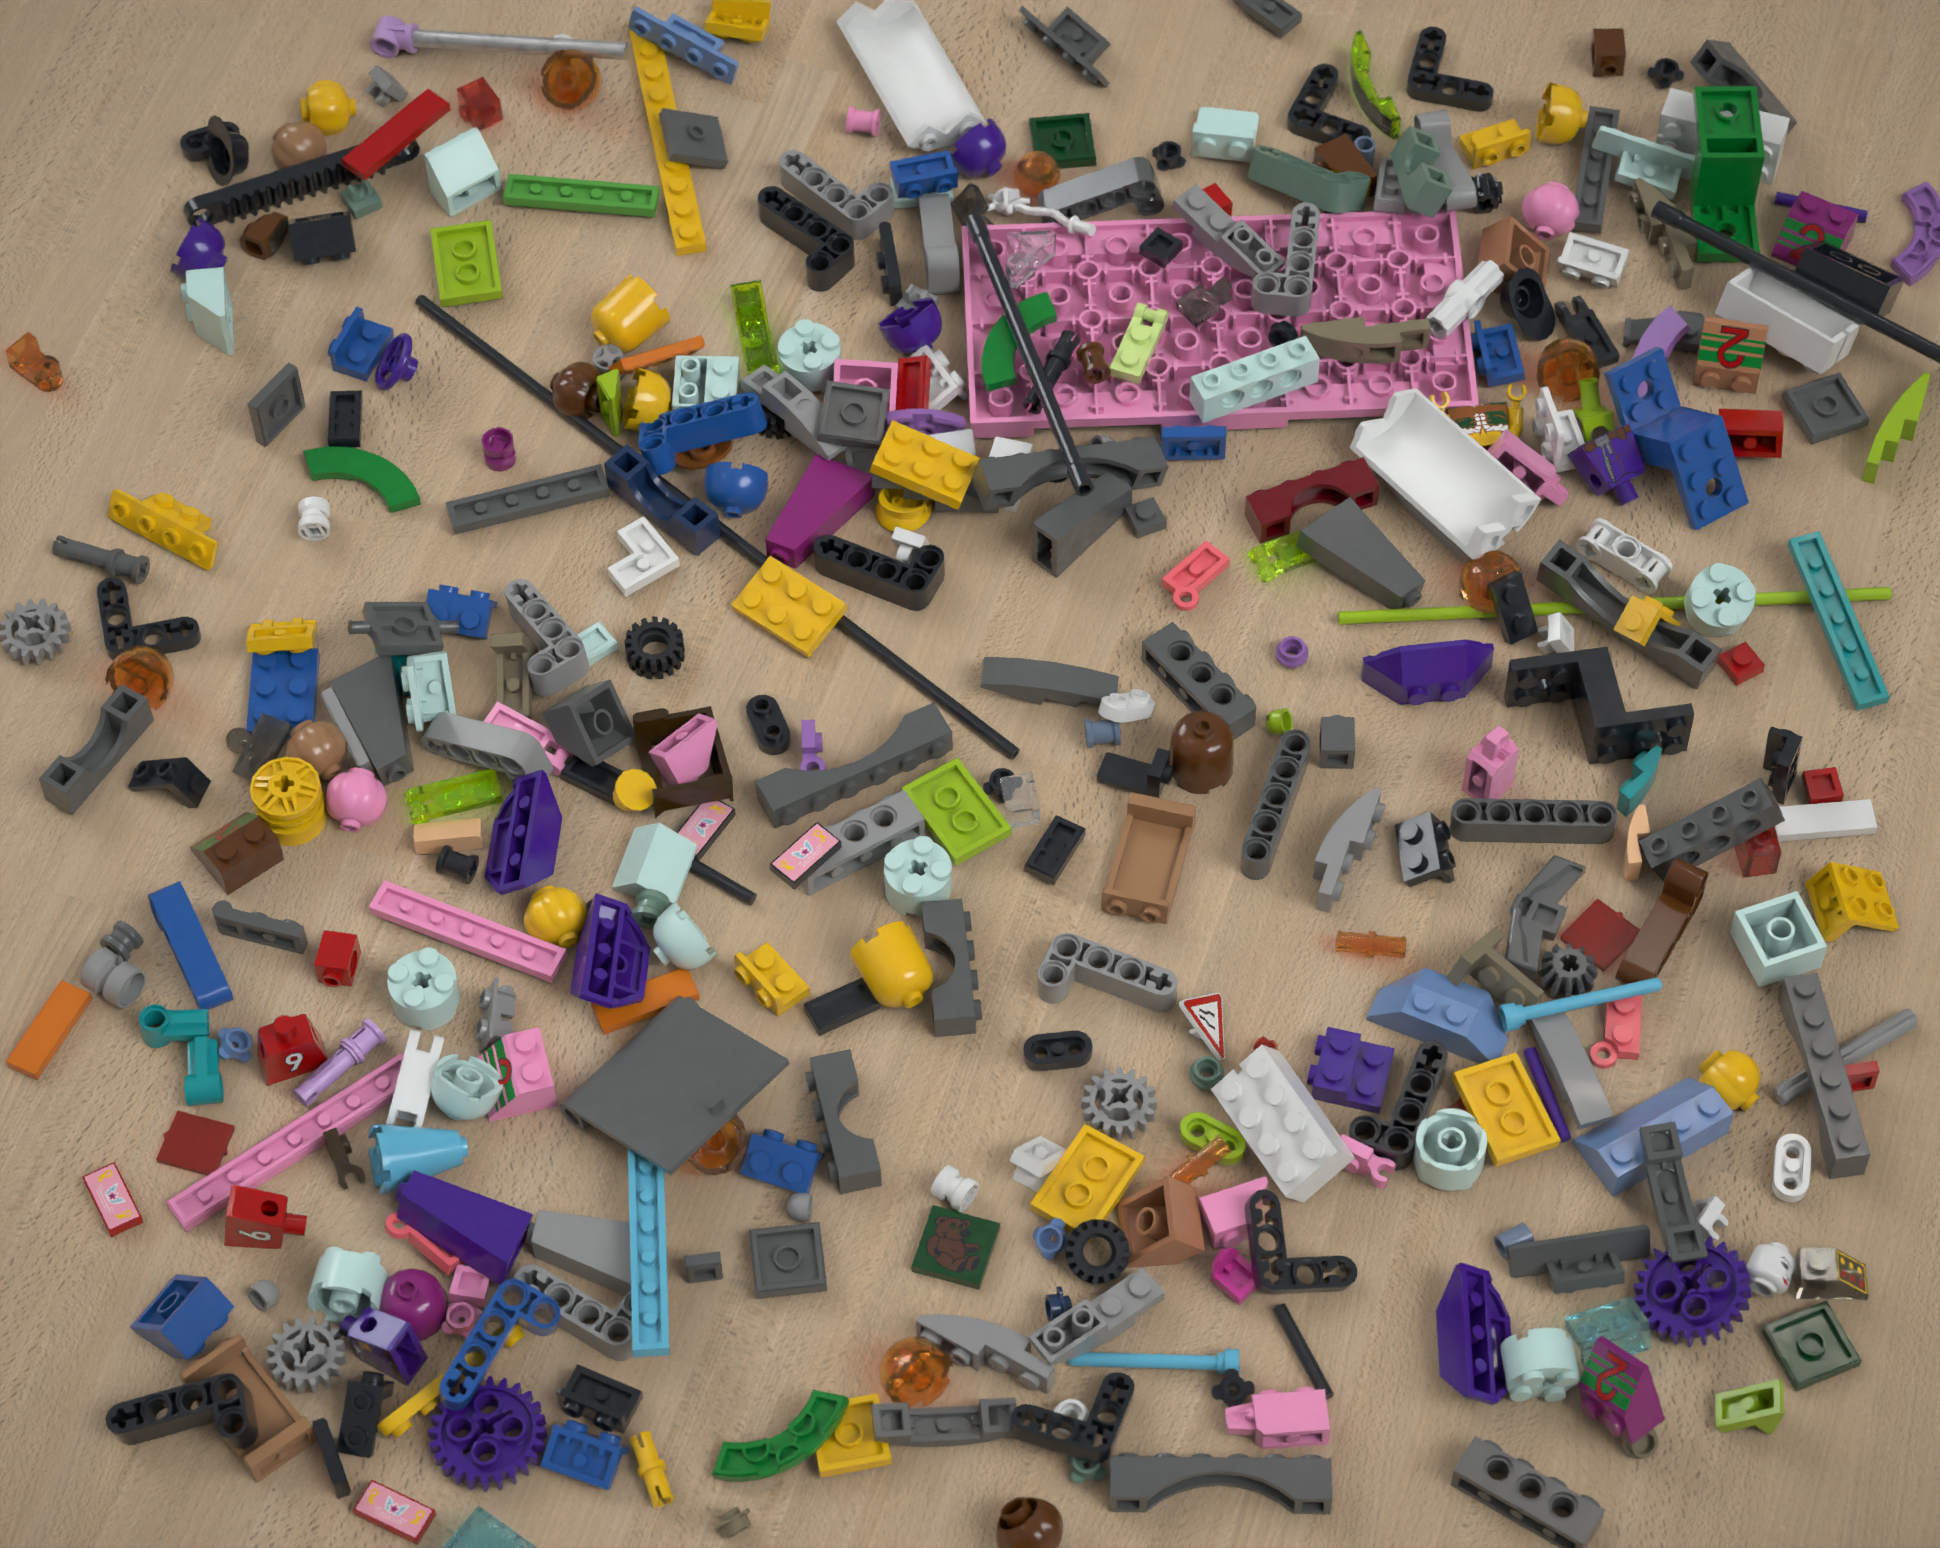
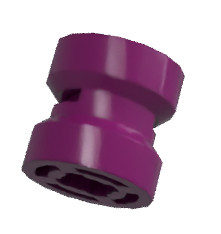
[481,427,516,472]

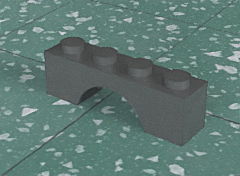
[1690,39,1797,136]
[39,684,154,815]
[921,898,982,1037]
[805,1049,882,1194]

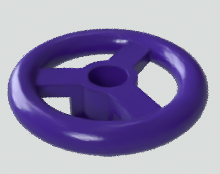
[375,333,418,391]

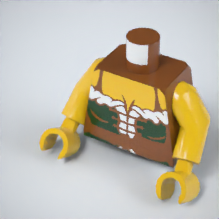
[1428,383,1527,450]

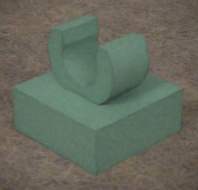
[341,179,383,220]

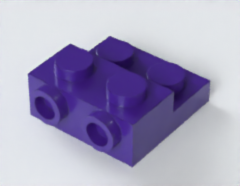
[1307,1027,1395,1114]

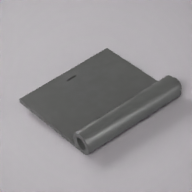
[559,996,790,1175]

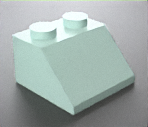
[181,267,234,355]

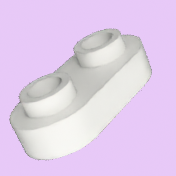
[1098,689,1155,723]
[1772,1134,1812,1203]

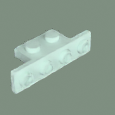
[1592,126,1695,200]

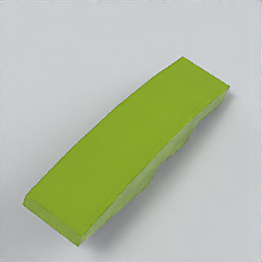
[1861,372,1931,484]

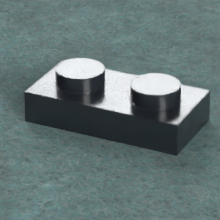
[1487,571,1538,645]

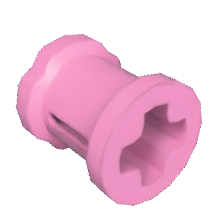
[846,106,881,137]

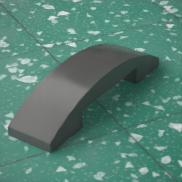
[1639,1122,1708,1264]
[871,1398,1017,1447]

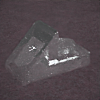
[1005,230,1056,290]

